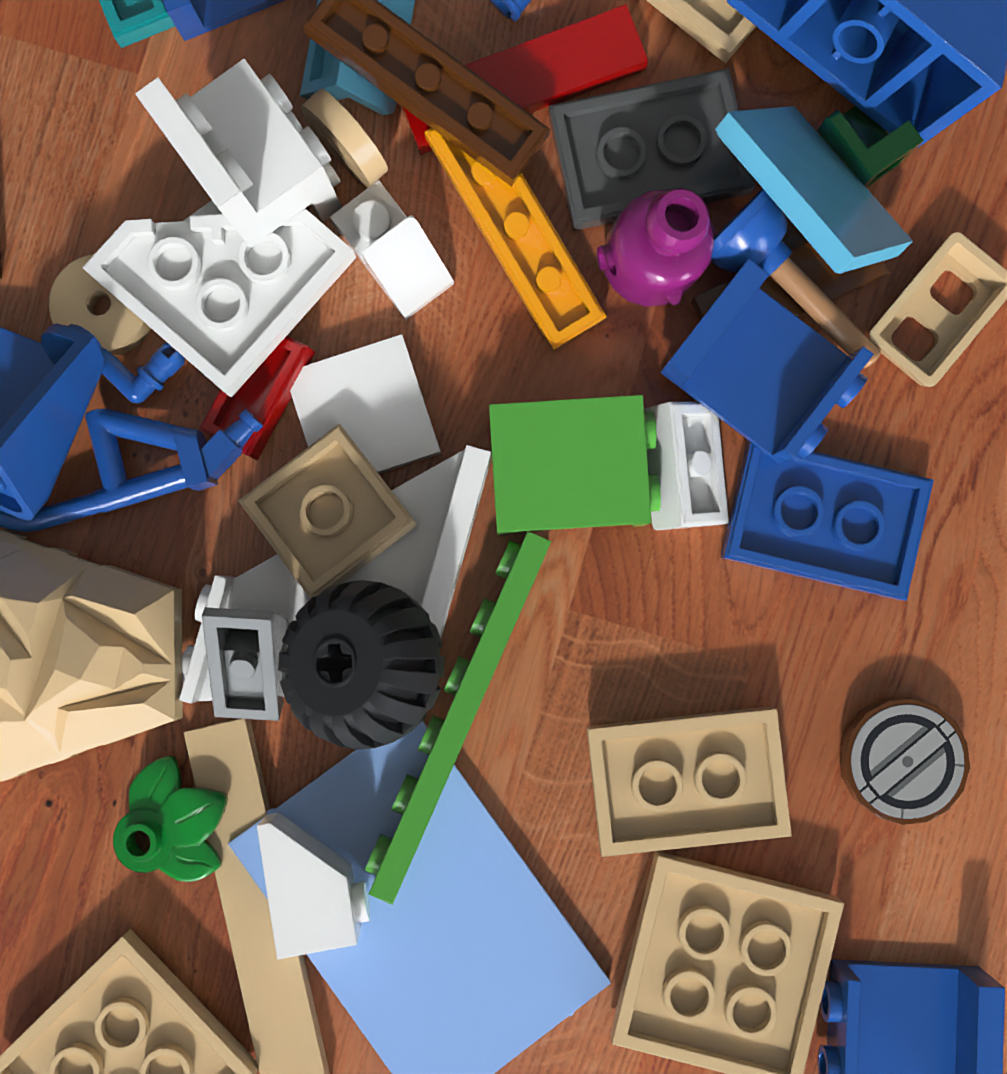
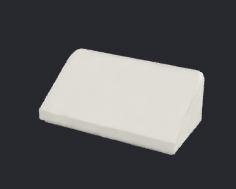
[644,402,729,530]

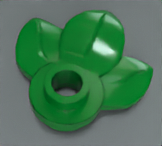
[113,755,228,882]

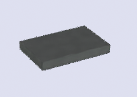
[548,68,755,231]

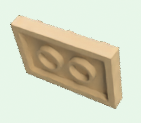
[586,706,792,857]

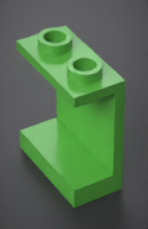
[489,395,661,535]

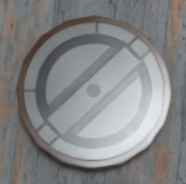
[840,697,970,825]

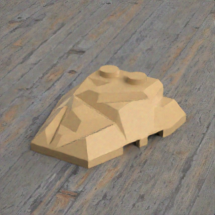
[0,530,183,782]

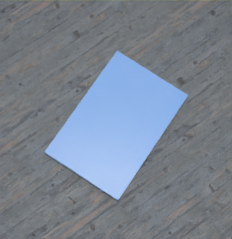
[228,721,611,1074]

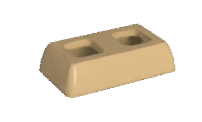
[868,232,1007,387]

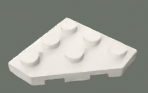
[83,209,356,397]

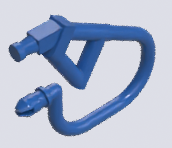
[0,342,264,532]

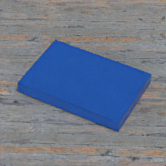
[720,440,934,601]

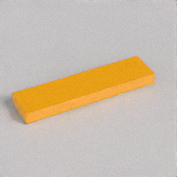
[425,128,607,351]

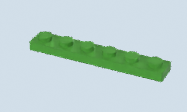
[365,531,551,905]

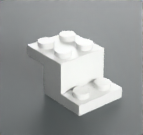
[135,59,342,248]

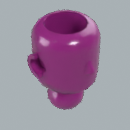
[597,188,716,307]

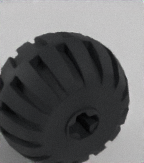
[278,580,445,749]

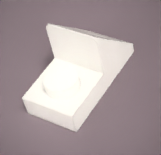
[330,180,454,320]

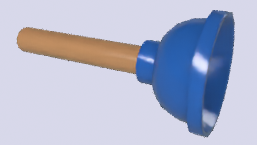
[711,188,881,368]

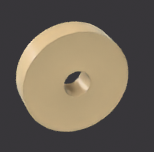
[301,89,388,188]
[49,254,151,356]

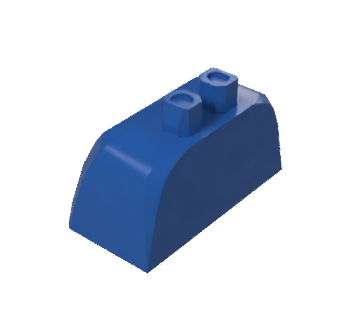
[727,0,1007,148]

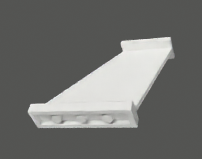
[179,445,492,704]

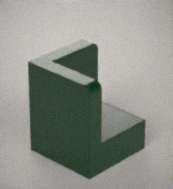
[817,106,924,188]

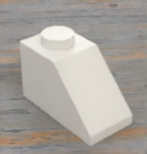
[257,813,370,960]

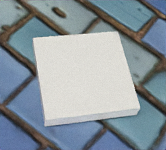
[290,334,442,474]

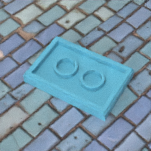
[715,106,913,274]

